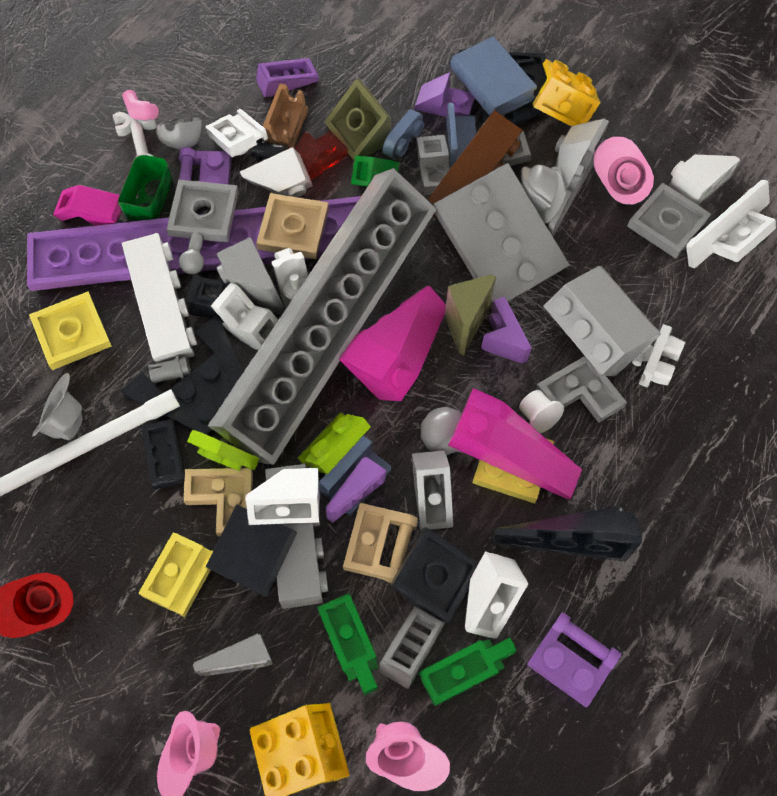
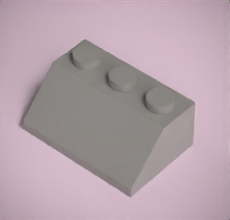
[544,266,661,377]

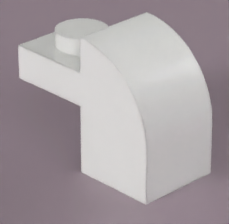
[211,283,278,350]

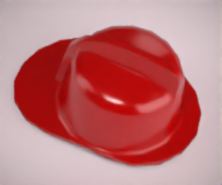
[0,572,74,638]

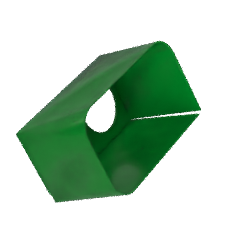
[118,155,173,221]

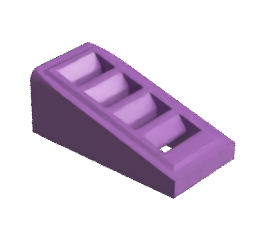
[256,58,319,97]
[326,456,386,523]

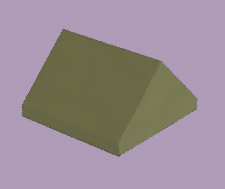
[324,78,391,160]
[444,274,496,356]

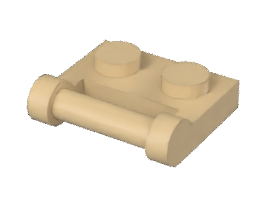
[343,503,418,583]

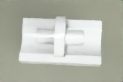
[272,248,308,307]
[632,324,685,388]

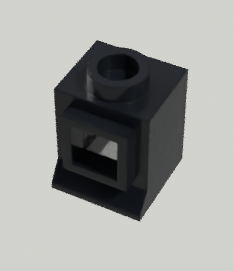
[185,274,230,320]

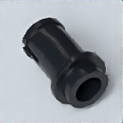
[251,138,288,161]

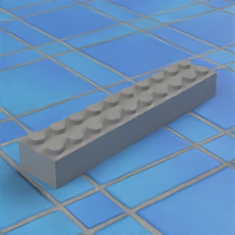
[208,168,437,465]

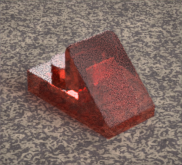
[295,131,348,180]

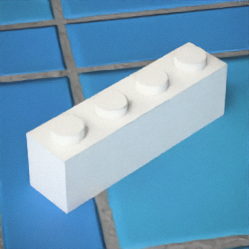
[122,233,197,364]

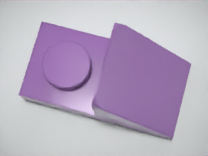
[415,73,475,117]
[481,297,532,364]

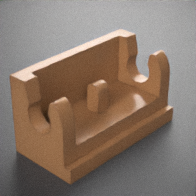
[263,83,308,149]

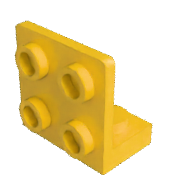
[533,59,600,127]
[250,703,350,796]

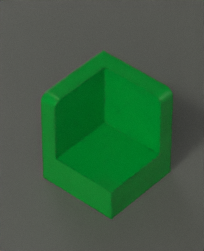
[351,155,400,187]

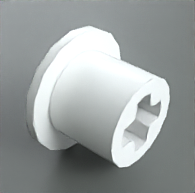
[519,390,564,434]

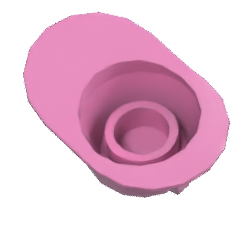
[594,137,654,204]
[157,711,220,796]
[366,722,450,791]

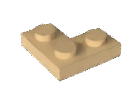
[184,468,253,536]

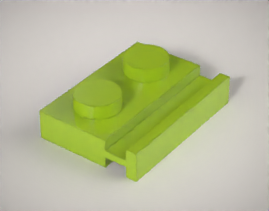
[298,412,371,474]

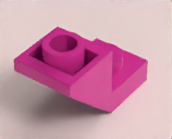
[53,185,122,226]

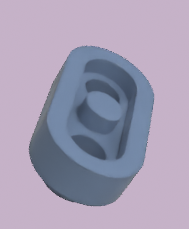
[383,109,424,159]

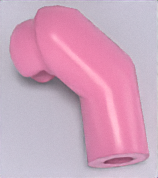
[122,90,159,120]

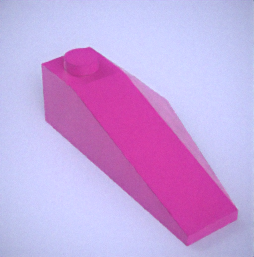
[339,286,446,401]
[448,388,582,500]

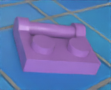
[175,147,232,192]
[527,612,622,707]

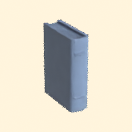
[450,36,537,116]

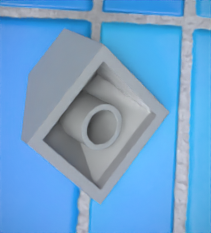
[217,237,285,316]

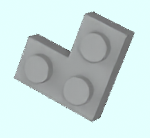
[536,356,627,423]

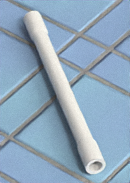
[0,389,180,496]

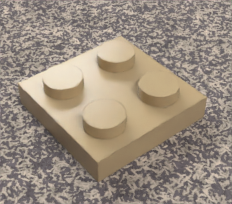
[256,193,329,260]

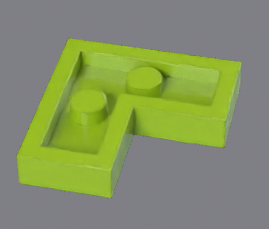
[187,429,260,471]

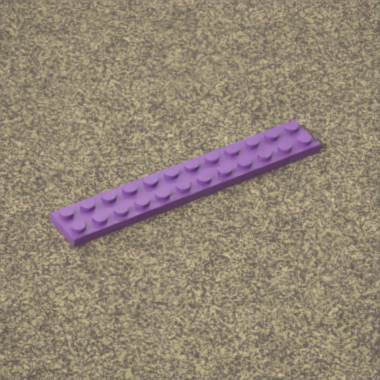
[27,196,361,291]

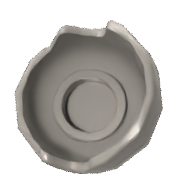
[156,117,202,150]
[421,407,462,456]

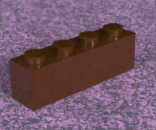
[427,110,523,219]

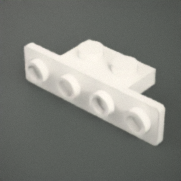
[686,180,776,268]

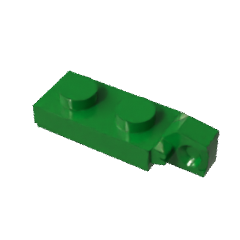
[317,593,379,696]
[418,637,517,707]

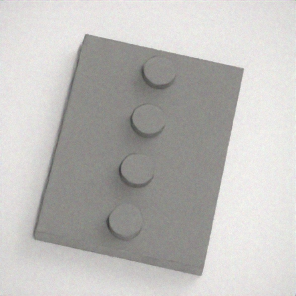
[433,163,569,308]

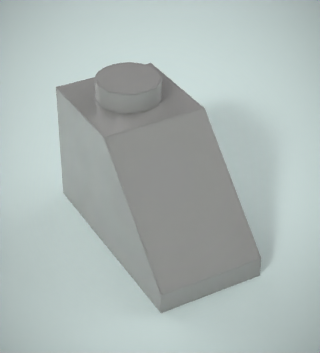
[412,450,453,531]

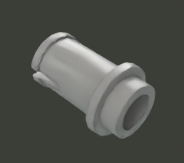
[148,355,191,384]

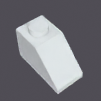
[240,147,313,197]
[669,155,740,205]
[246,468,320,525]
[465,551,528,639]

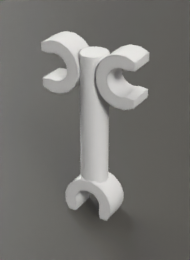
[112,112,157,157]

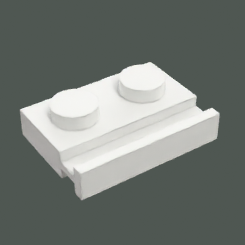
[205,109,268,157]

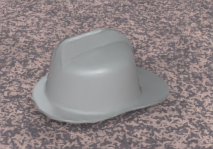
[521,165,566,224]
[32,373,83,440]

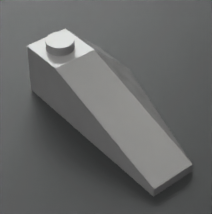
[547,119,609,237]

